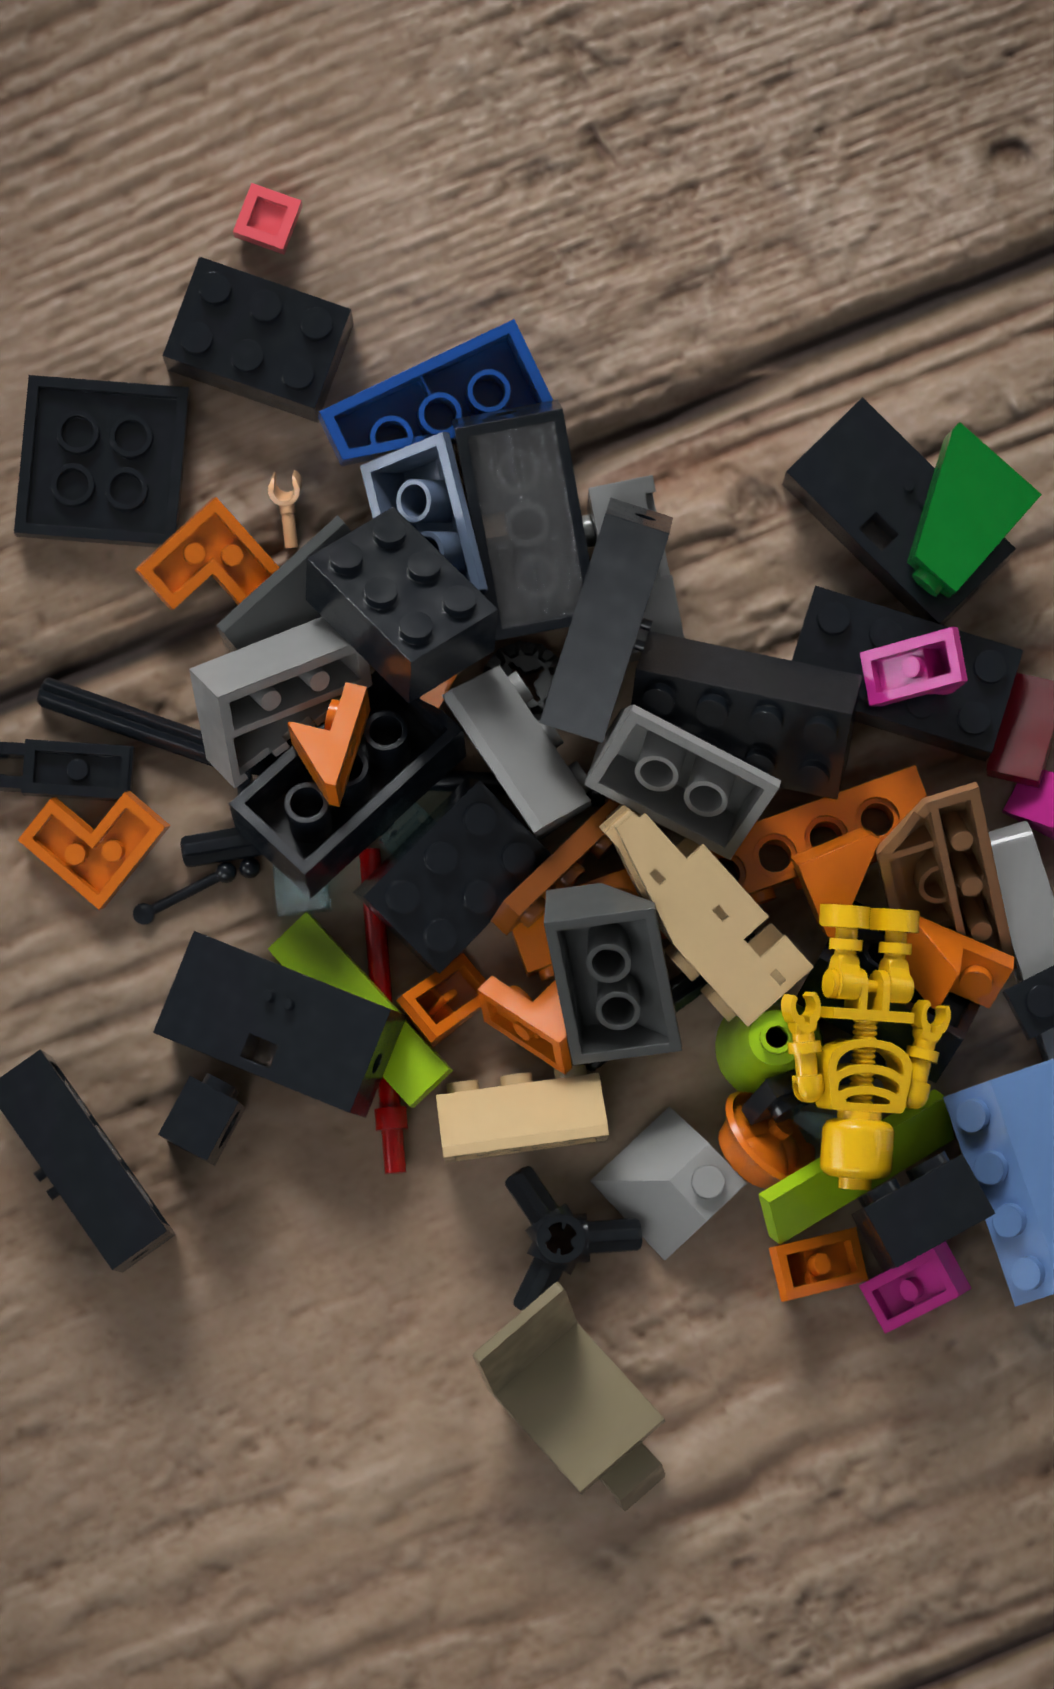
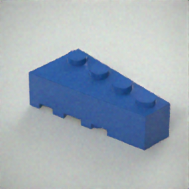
[318,319,553,466]

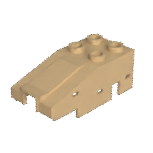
[599,804,814,1027]

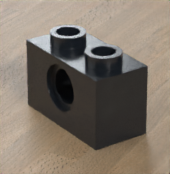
[158,1073,246,1166]

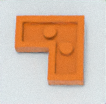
[135,497,280,610]
[18,791,171,910]

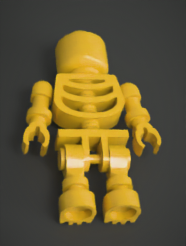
[781,904,951,1190]

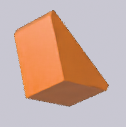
[790,827,880,938]
[396,953,486,1048]

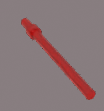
[359,848,408,1174]

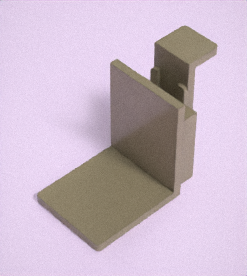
[473,1282,665,1511]

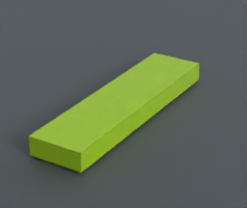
[268,911,453,1108]
[758,1089,955,1245]

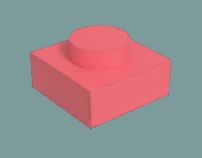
[233,183,302,255]

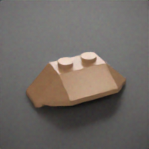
[875,782,1017,969]

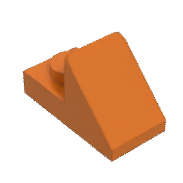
[288,682,371,807]
[906,916,1015,1010]
[477,976,572,1075]
[769,1227,869,1302]

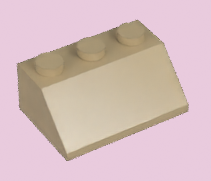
[436,1065,609,1163]

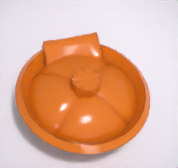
[718,1091,816,1189]

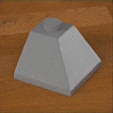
[590,1106,747,1261]

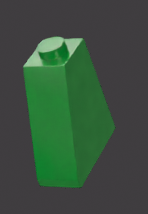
[907,422,1042,599]

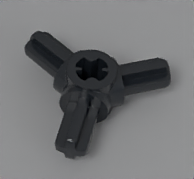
[505,1166,642,1311]

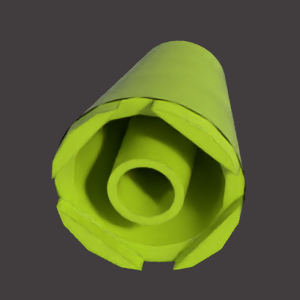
[715,996,824,1093]

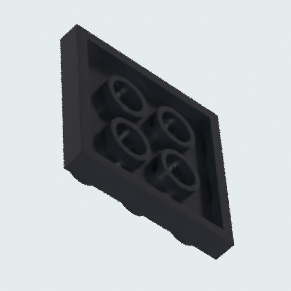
[14,375,190,548]

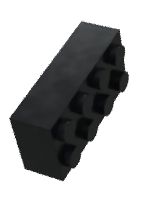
[791,585,1023,762]
[631,631,863,800]
[229,670,467,899]

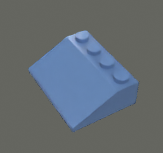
[943,1059,1054,1307]

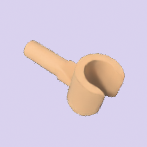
[268,470,303,548]

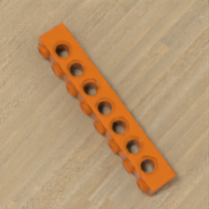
[511,765,927,982]

